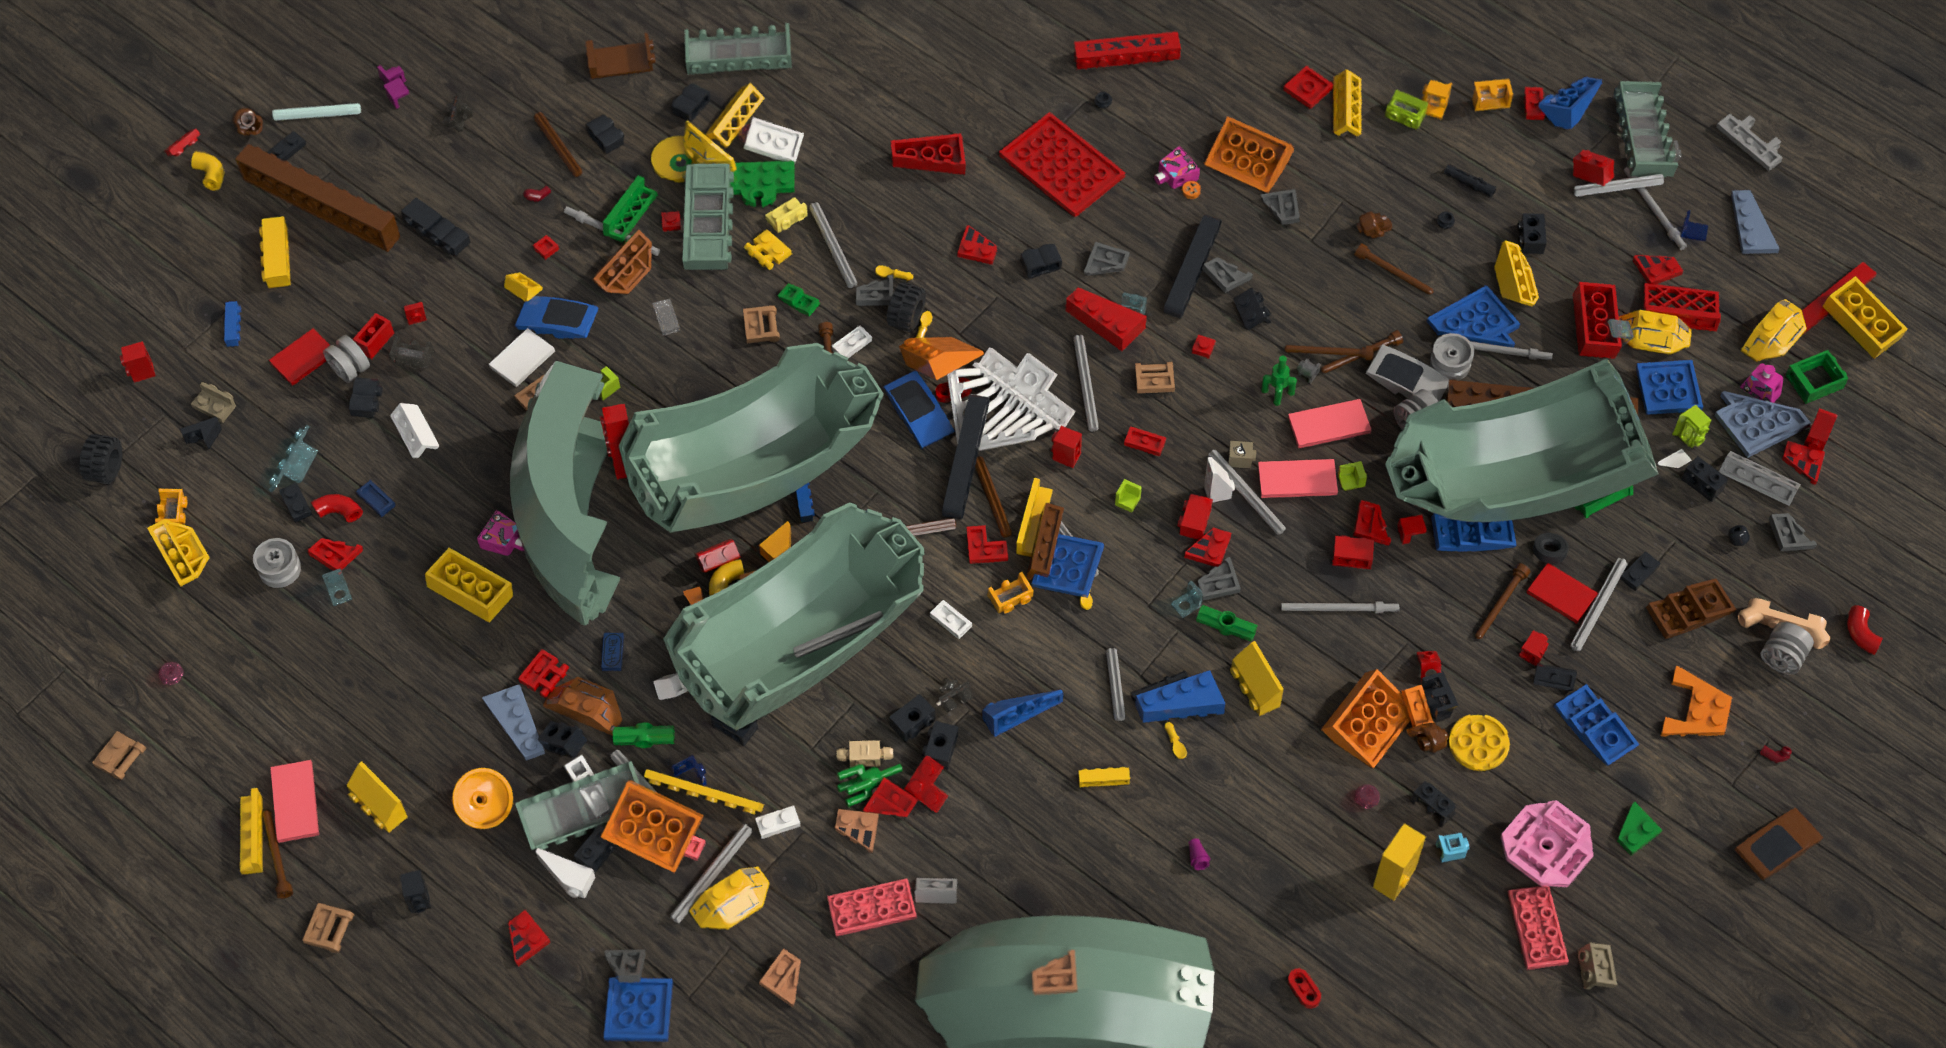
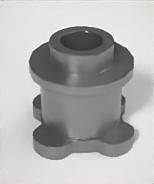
[1297,359,1321,384]

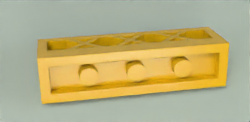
[1334,69,1361,137]
[705,83,764,148]
[1016,478,1053,557]
[240,788,263,875]

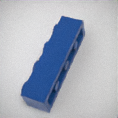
[224,301,241,347]
[796,483,815,523]

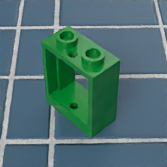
[1785,350,1848,404]

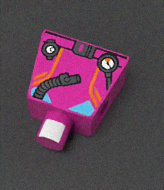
[1154,146,1200,189]
[1740,363,1783,403]
[477,510,524,556]

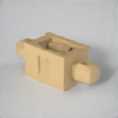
[837,741,893,767]

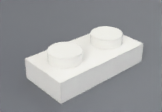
[832,326,872,358]
[930,600,972,639]
[755,806,801,839]

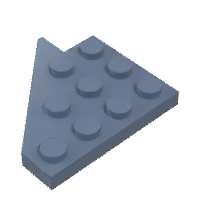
[1714,391,1811,458]

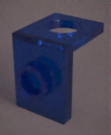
[1681,210,1708,242]
[672,755,707,786]

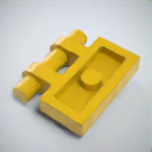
[744,229,792,270]

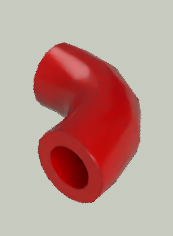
[310,494,363,522]
[1847,605,1883,656]

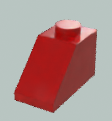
[1804,408,1838,451]

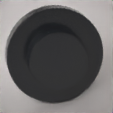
[1094,92,1112,108]
[1436,211,1455,229]

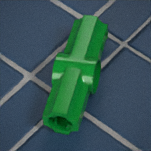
[1196,605,1258,642]
[613,723,675,748]

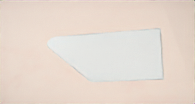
[1658,449,1692,468]

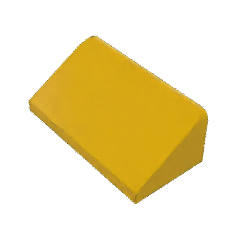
[504,272,543,301]

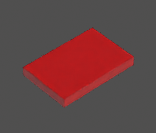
[269,328,330,386]
[1527,563,1598,624]

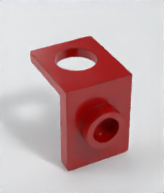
[404,302,427,325]
[1417,651,1441,681]

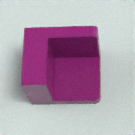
[377,66,406,84]
[384,78,409,109]

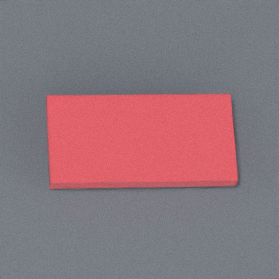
[1288,399,1371,448]
[1258,459,1338,498]
[271,760,319,843]
[827,879,917,936]
[1508,886,1569,970]

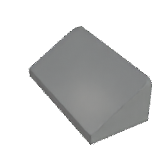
[915,878,957,904]

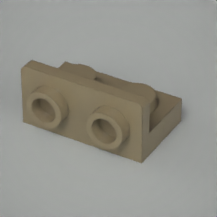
[191,382,236,423]
[1578,943,1617,989]

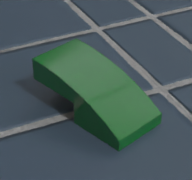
[778,283,820,317]

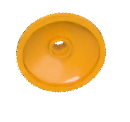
[452,768,513,829]

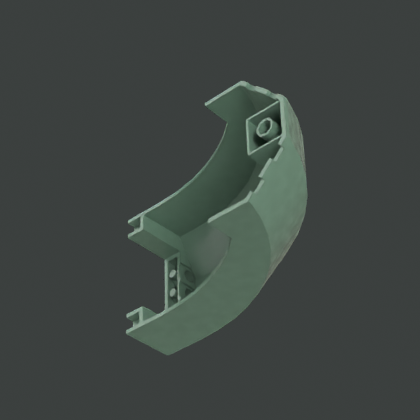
[619,343,884,532]
[1385,359,1658,522]
[510,361,620,626]
[664,503,924,730]
[915,916,1214,1048]

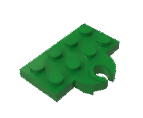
[731,161,795,207]

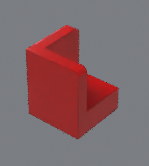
[1397,515,1427,544]

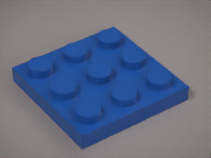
[1636,360,1703,415]
[1032,534,1104,598]
[604,978,673,1042]

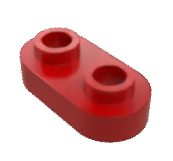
[935,378,972,403]
[1288,968,1321,1008]

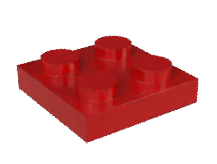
[1284,66,1334,109]

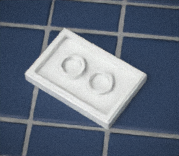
[743,118,804,164]
[489,328,555,387]

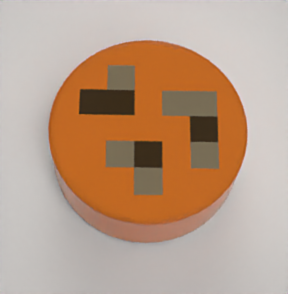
[1183,181,1200,199]

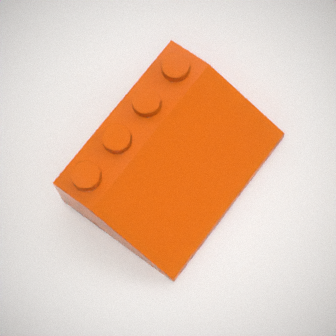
[1204,117,1294,193]
[899,337,984,380]
[1321,669,1410,768]
[601,780,704,873]

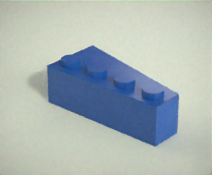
[1135,670,1225,723]

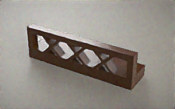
[1026,503,1064,580]

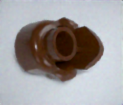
[232,108,263,136]
[1356,211,1393,238]
[1407,723,1449,753]

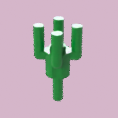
[1261,356,1297,406]
[837,764,903,807]

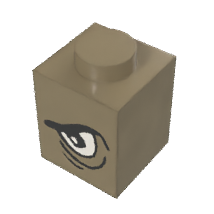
[1228,441,1256,468]

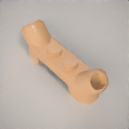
[1738,598,1830,649]

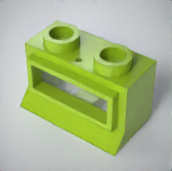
[1385,89,1428,130]
[1672,405,1711,448]

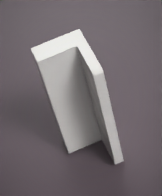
[390,403,439,458]

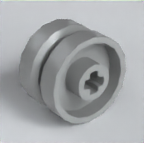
[1430,333,1474,381]
[323,335,370,383]
[253,538,301,588]

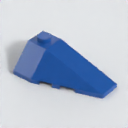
[1539,77,1602,129]
[982,690,1063,737]

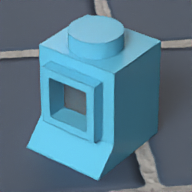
[1436,833,1469,863]

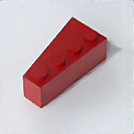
[891,133,966,175]
[1066,287,1147,351]
[600,404,629,479]

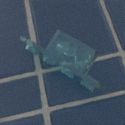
[269,425,318,492]

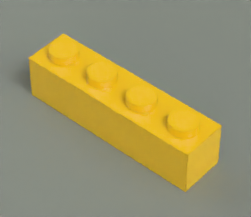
[1078,767,1130,787]

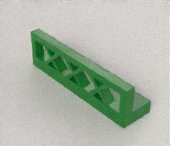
[603,176,658,242]

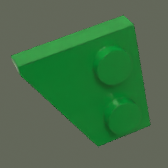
[1617,802,1662,856]

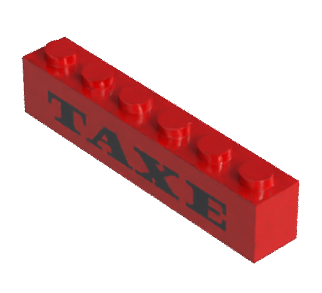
[1074,32,1181,69]

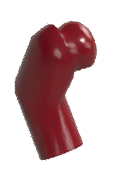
[523,186,551,202]
[1760,745,1792,763]

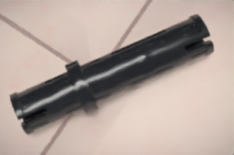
[1444,164,1497,197]
[1130,670,1188,704]

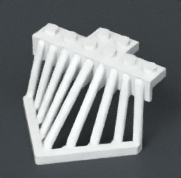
[947,348,1076,451]

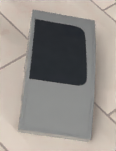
[1366,344,1450,402]

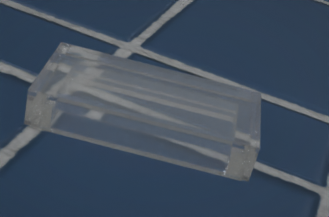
[652,299,680,336]

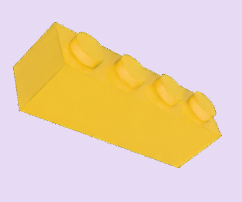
[259,216,291,288]

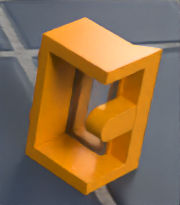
[1472,79,1513,111]
[1421,80,1452,119]
[155,489,187,524]
[987,572,1033,614]

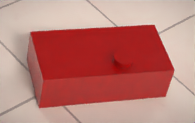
[1573,282,1622,359]

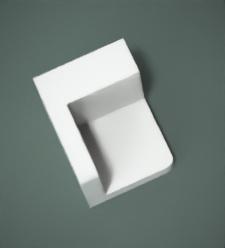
[653,673,688,700]

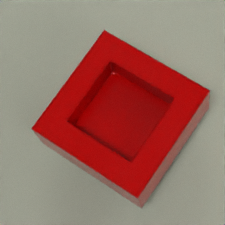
[662,211,681,231]
[533,235,559,260]
[1192,335,1216,358]

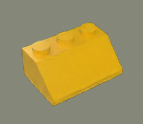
[1230,641,1283,716]
[347,761,407,833]

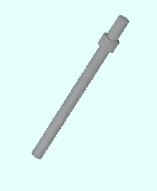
[1624,167,1687,250]
[564,207,660,256]
[1470,341,1553,360]
[1281,602,1399,613]

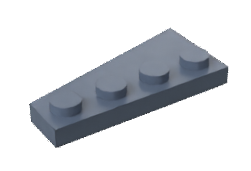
[1731,190,1779,254]
[482,684,545,760]

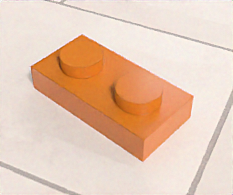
[1401,685,1434,727]

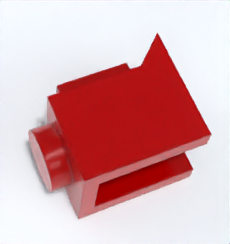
[1519,630,1549,666]

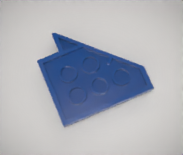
[1427,285,1520,348]

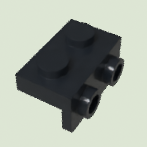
[1233,287,1272,330]

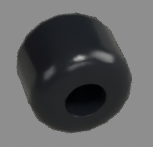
[1728,525,1750,546]

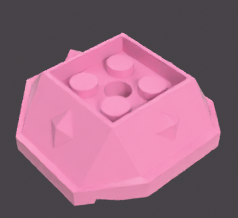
[1501,800,1593,887]

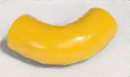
[191,151,224,190]
[709,559,744,596]

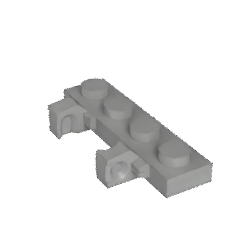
[1716,114,1783,171]

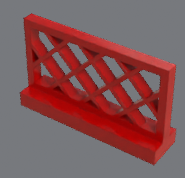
[1644,283,1721,332]

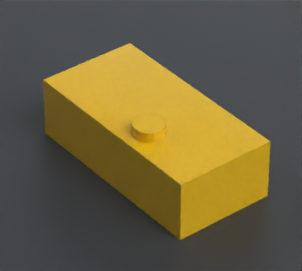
[1823,276,1907,359]
[425,548,513,623]
[1373,824,1426,901]

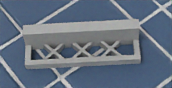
[1719,451,1801,506]

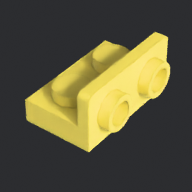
[765,197,807,233]

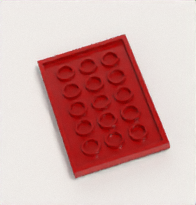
[999,112,1125,217]

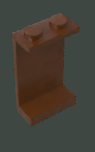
[586,33,656,79]

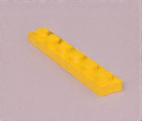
[644,769,764,814]

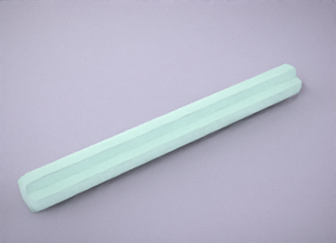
[273,103,361,120]

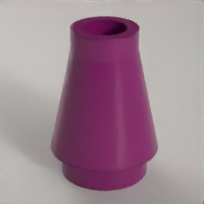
[1188,838,1210,870]

